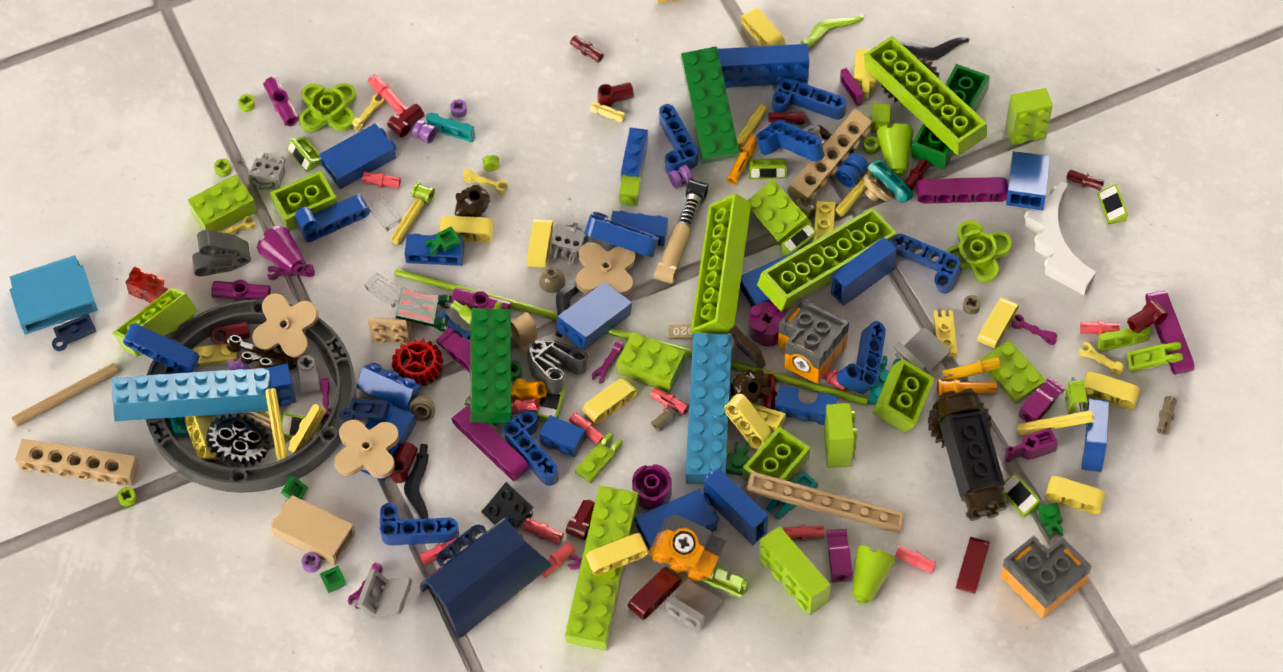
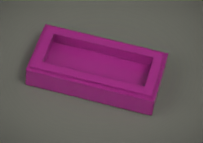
[840,68,864,106]

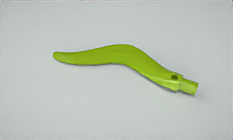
[800,15,864,48]

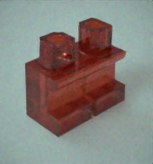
[125,267,168,303]

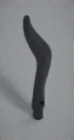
[901,37,969,60]
[555,281,580,338]
[404,444,429,519]

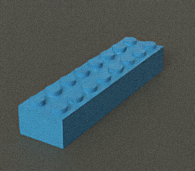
[686,333,732,484]
[111,368,272,421]

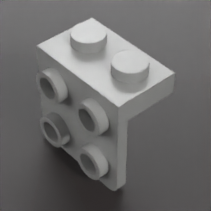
[893,327,950,374]
[356,570,412,618]
[666,581,721,632]

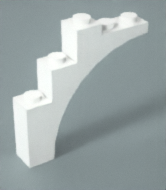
[1024,181,1096,295]

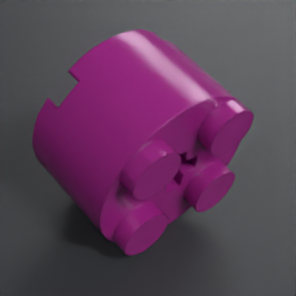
[748,302,786,347]
[632,464,672,510]

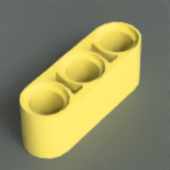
[740,7,785,46]
[439,216,494,243]
[527,219,553,268]
[977,297,1019,349]
[1084,372,1140,409]
[582,377,638,425]
[724,394,772,450]
[185,415,221,460]
[1045,476,1106,514]
[586,533,648,575]

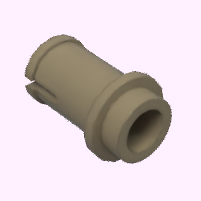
[651,407,676,431]

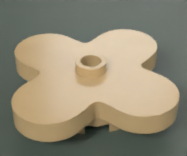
[576,242,636,296]
[252,293,319,358]
[334,420,399,478]

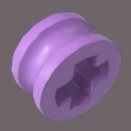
[450,99,467,118]
[302,552,321,573]

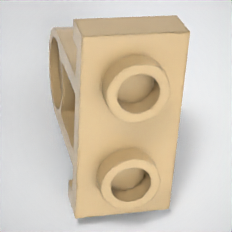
[511,312,539,356]

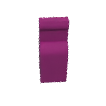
[436,328,470,373]
[1018,377,1065,422]
[1004,428,1058,462]
[826,529,853,582]

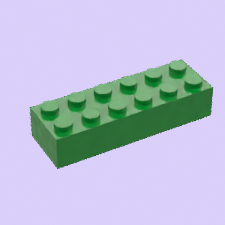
[681,46,739,164]
[911,64,990,169]
[470,308,511,424]

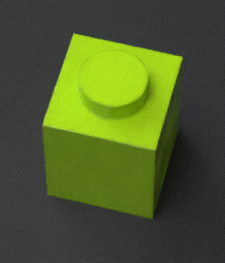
[870,103,891,132]
[619,175,641,206]

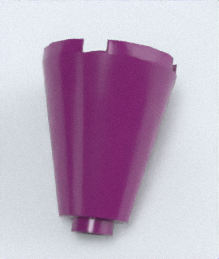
[257,225,306,275]

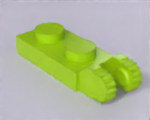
[1097,326,1152,352]
[1127,342,1183,373]
[575,432,623,483]

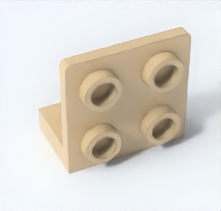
[368,318,412,344]

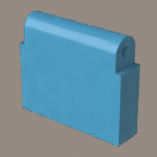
[9,255,98,335]

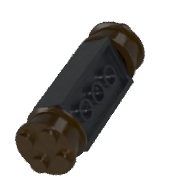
[934,388,1009,521]

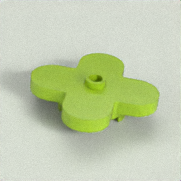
[299,83,356,132]
[946,220,1012,283]

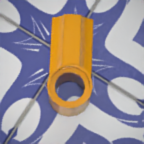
[511,379,547,403]

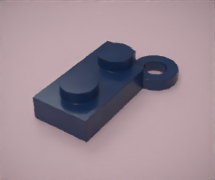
[52,313,97,351]
[339,398,390,423]

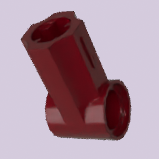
[597,82,634,107]
[387,104,425,138]
[1127,300,1168,333]
[210,321,250,344]
[390,442,418,484]
[565,499,595,541]

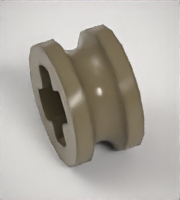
[963,295,981,315]

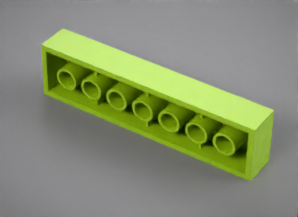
[864,36,987,156]
[690,193,751,334]
[757,207,897,312]
[565,485,639,650]

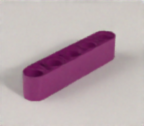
[916,177,1008,204]
[1145,290,1194,375]
[451,406,530,481]

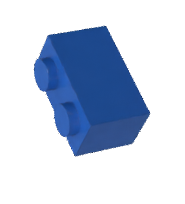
[268,364,297,406]
[539,415,586,457]

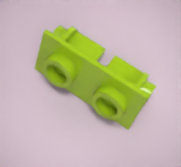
[704,566,749,597]

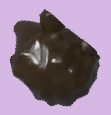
[455,184,490,217]
[730,369,771,403]

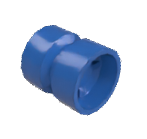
[835,153,869,188]

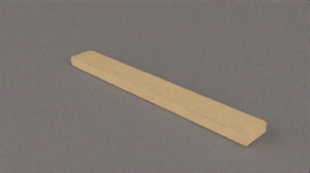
[746,471,905,534]

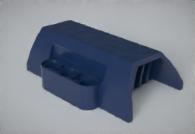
[419,515,552,639]

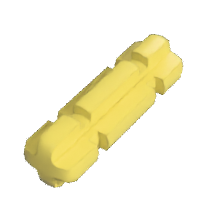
[591,101,625,122]

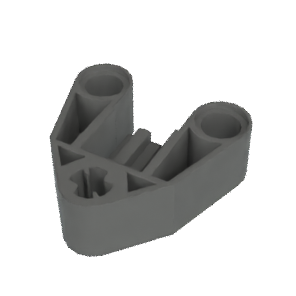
[192,230,251,277]
[527,340,588,394]

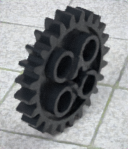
[206,413,270,467]

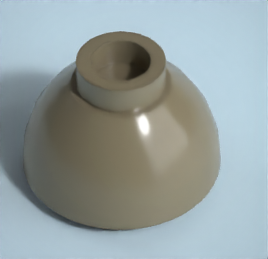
[539,268,566,293]
[408,395,435,421]

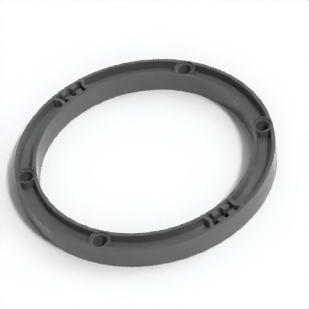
[146,299,357,493]

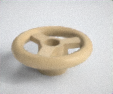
[863,174,894,202]

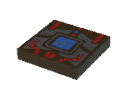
[730,326,766,368]

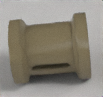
[795,197,816,220]

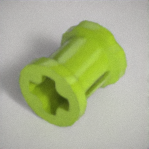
[411,182,435,204]

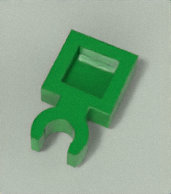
[425,227,461,255]
[726,441,749,476]
[1037,502,1063,539]

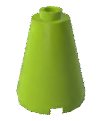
[877,123,914,177]
[852,546,896,605]

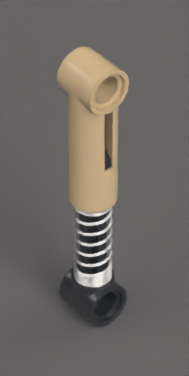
[654,179,709,284]

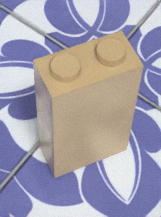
[271,495,355,565]

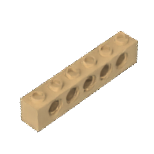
[787,109,872,203]
[15,439,139,486]

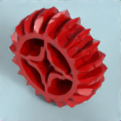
[391,338,444,386]

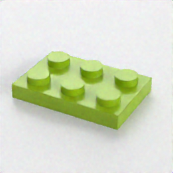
[980,340,1046,404]

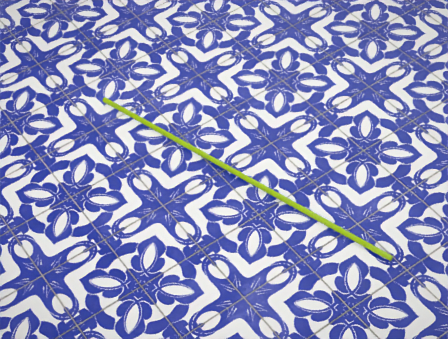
[394,268,869,405]

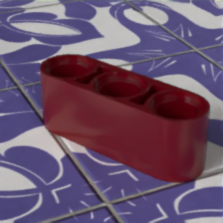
[955,536,990,594]
[627,566,682,620]

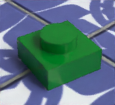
[281,476,308,499]
[320,566,347,593]

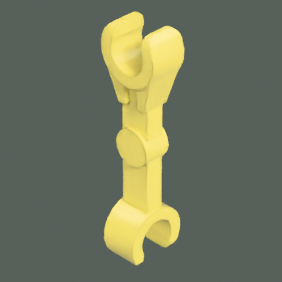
[352,94,385,131]
[463,169,508,195]
[217,216,256,235]
[1079,342,1124,376]

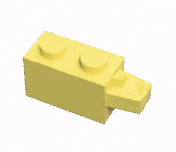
[854,49,879,99]

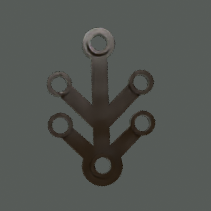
[226,335,299,370]

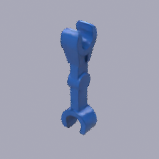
[437,312,470,342]

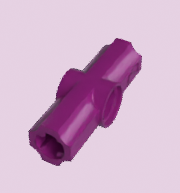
[263,77,299,127]
[211,279,271,301]
[451,288,510,309]

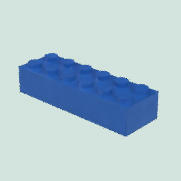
[718,44,810,88]

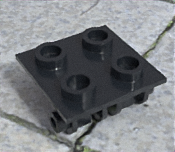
[481,482,534,529]

